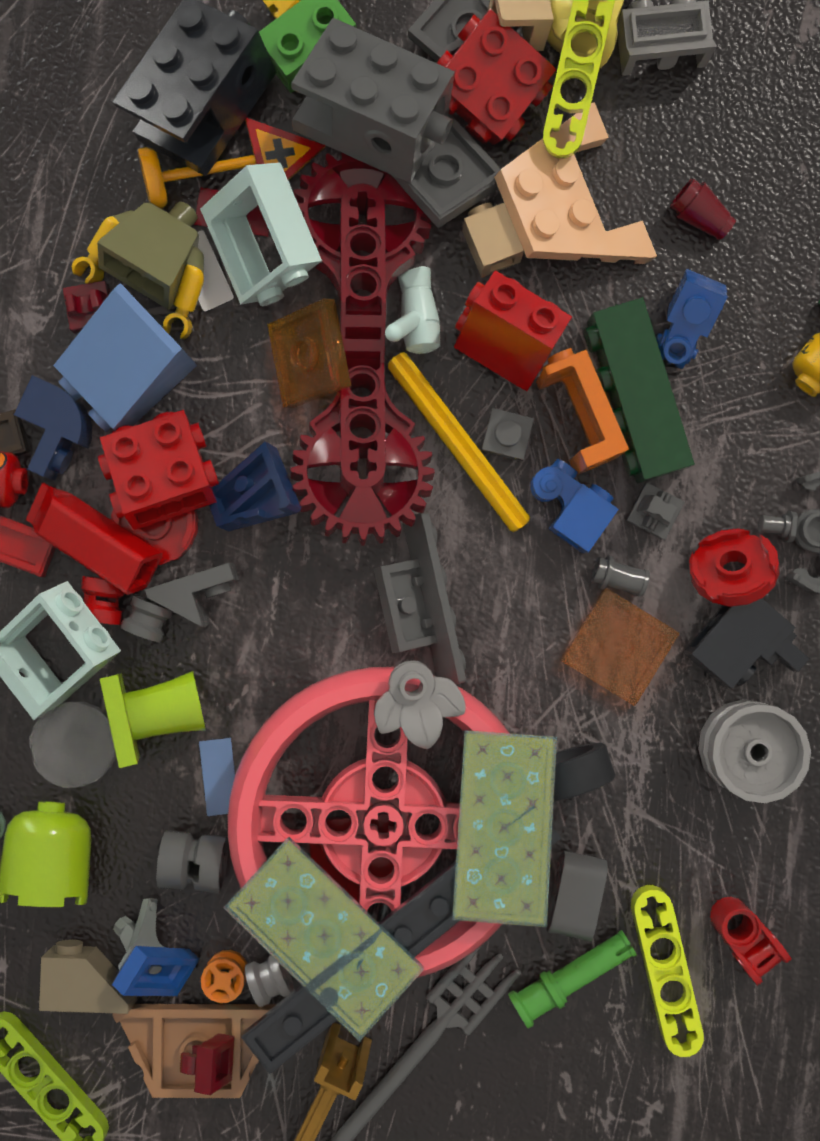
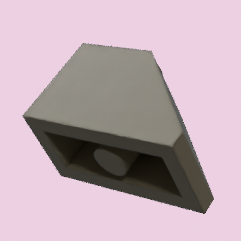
[39,940,137,1014]

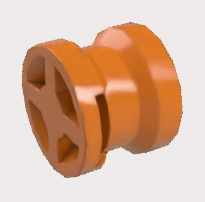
[201,950,247,1003]

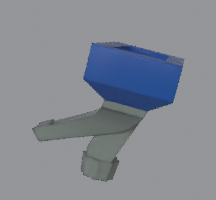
[112,898,200,996]

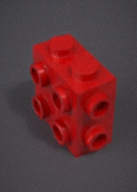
[437,8,557,145]
[454,270,572,392]
[98,410,219,530]

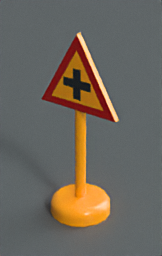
[138,118,326,209]

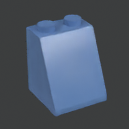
[53,283,197,432]

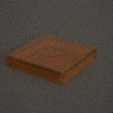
[267,299,351,408]
[560,588,680,706]

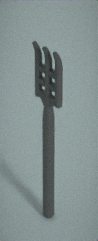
[330,944,521,1141]

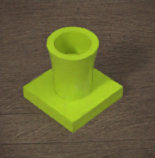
[100,671,206,768]

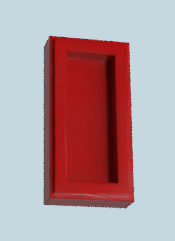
[0,515,56,577]

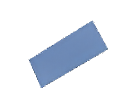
[199,738,235,816]

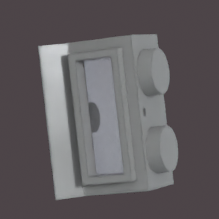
[617,0,717,76]

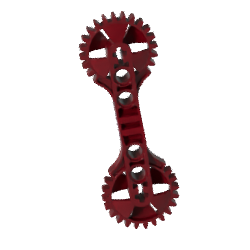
[290,153,435,546]

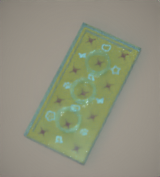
[452,730,557,927]
[224,837,425,1042]

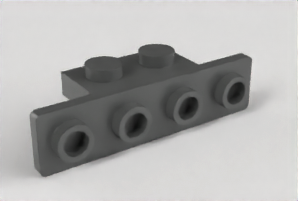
[373,512,466,685]

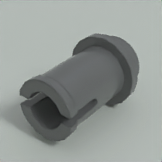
[591,556,650,597]

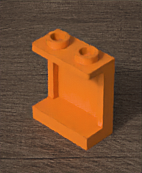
[536,348,629,475]

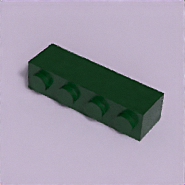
[584,297,695,484]

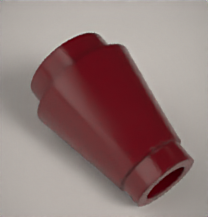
[670,178,736,241]

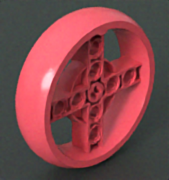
[228,667,512,979]

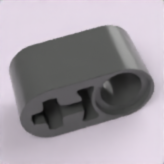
[546,850,608,942]

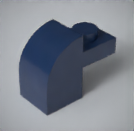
[14,375,92,480]

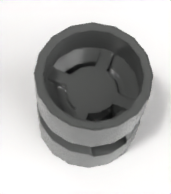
[156,830,229,894]

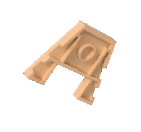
[494,102,657,264]

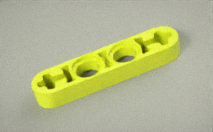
[543,0,615,158]
[631,885,704,1057]

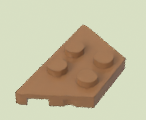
[113,1004,277,1098]

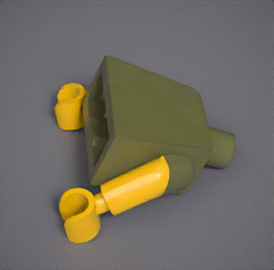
[71,202,204,339]

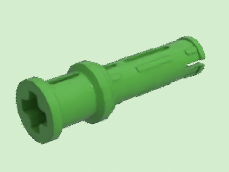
[508,930,637,1029]

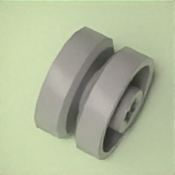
[698,699,811,803]

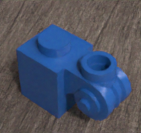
[656,269,728,369]
[530,459,619,554]

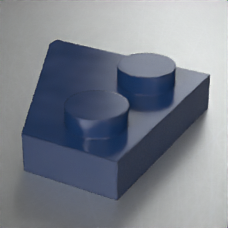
[209,442,301,532]

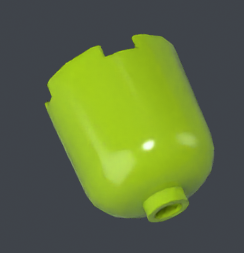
[0,802,91,907]

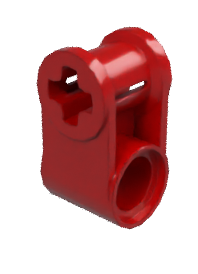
[710,897,792,986]

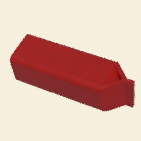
[26,483,163,595]

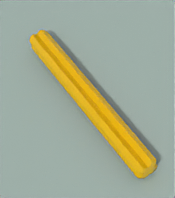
[388,352,530,532]

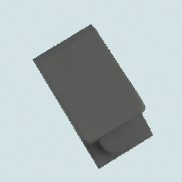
[145,563,240,627]

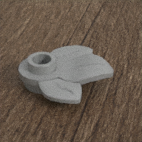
[374,661,466,749]

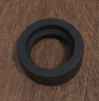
[550,742,616,802]

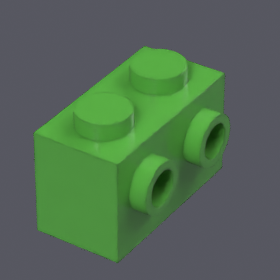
[259,0,356,93]

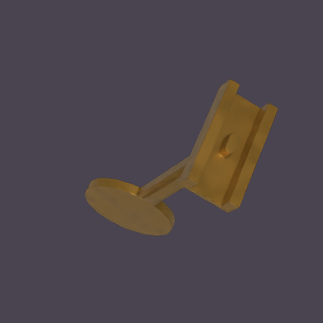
[294,1022,372,1141]

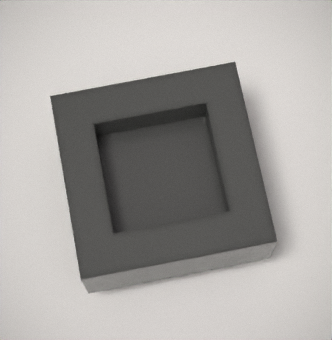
[481,408,534,461]

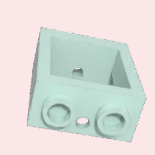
[200,163,322,306]
[0,581,121,720]

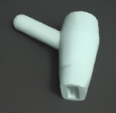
[385,266,440,354]

